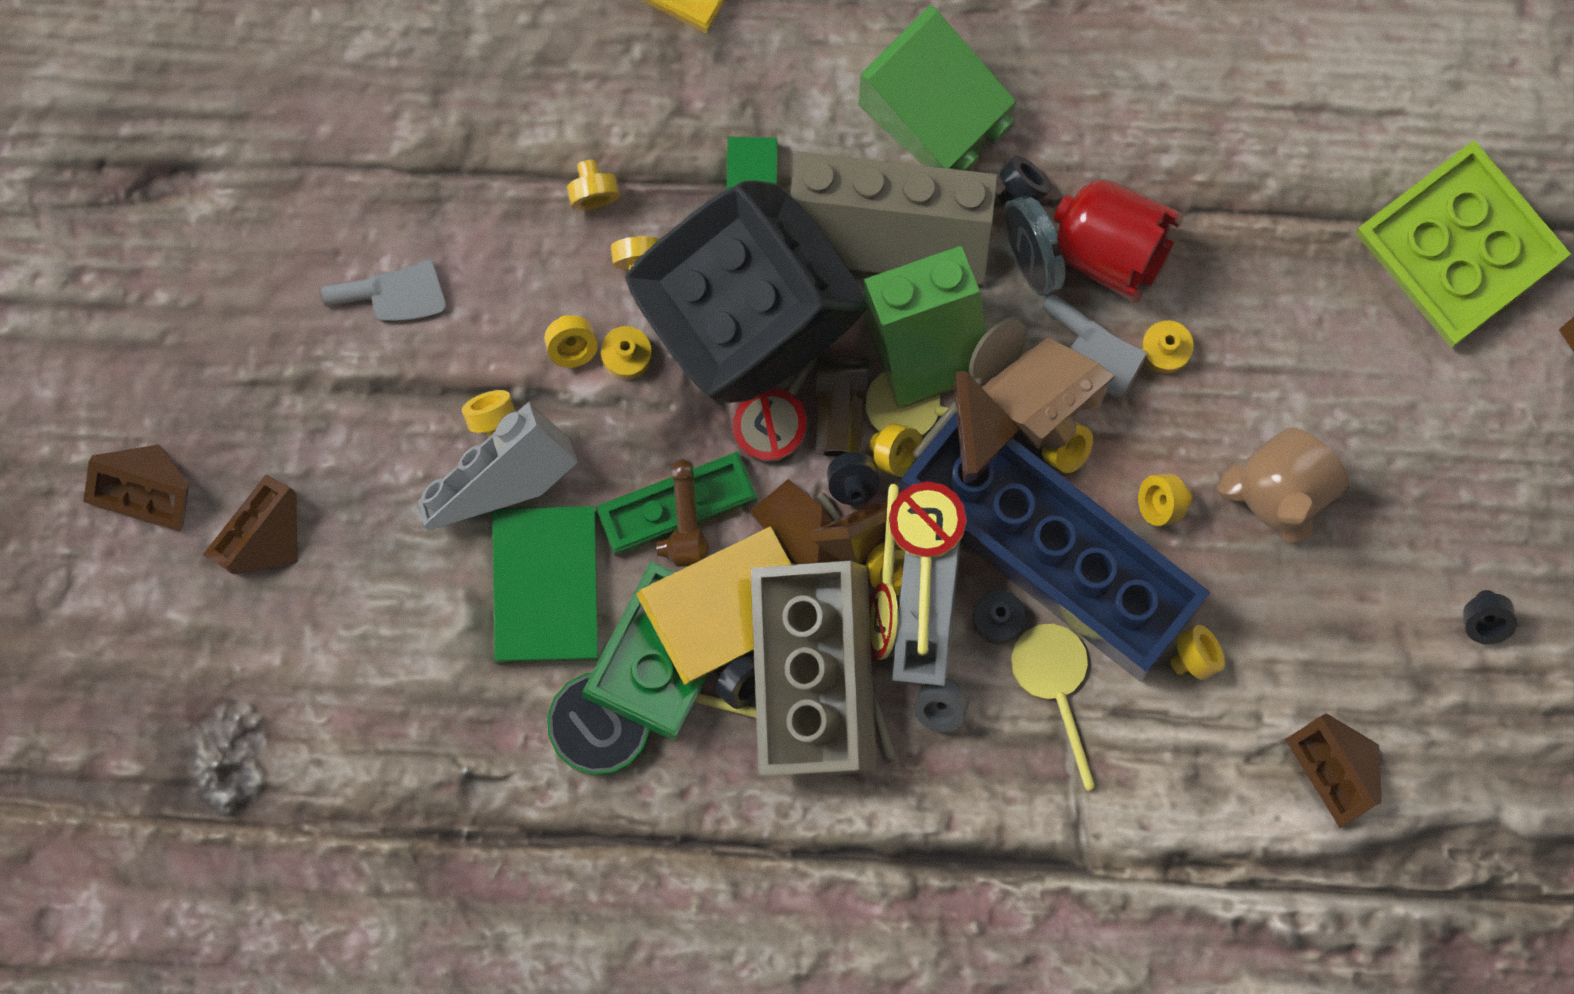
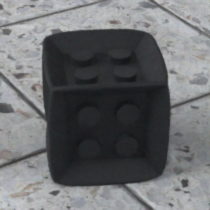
[625,180,867,403]

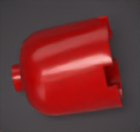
[1053,179,1183,303]

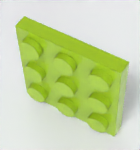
[1355,140,1571,349]

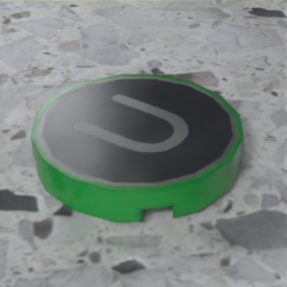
[547,673,650,776]

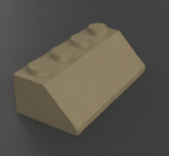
[790,151,997,287]
[751,561,876,776]

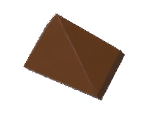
[953,371,1020,484]
[83,444,190,531]
[203,475,298,575]
[749,479,840,565]
[811,500,888,566]
[1285,713,1382,828]

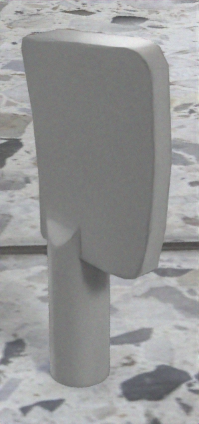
[321,259,446,321]
[1042,292,1148,398]

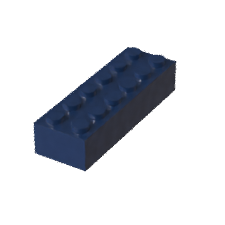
[899,413,1210,682]

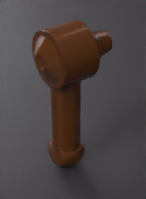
[656,460,709,567]

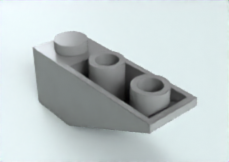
[418,402,578,530]
[893,541,960,686]

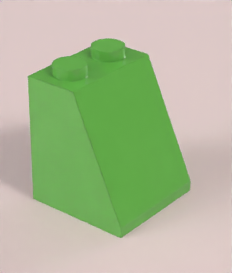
[858,4,1016,171]
[864,245,987,409]

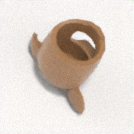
[1217,427,1350,543]

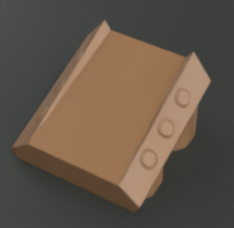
[982,337,1115,450]

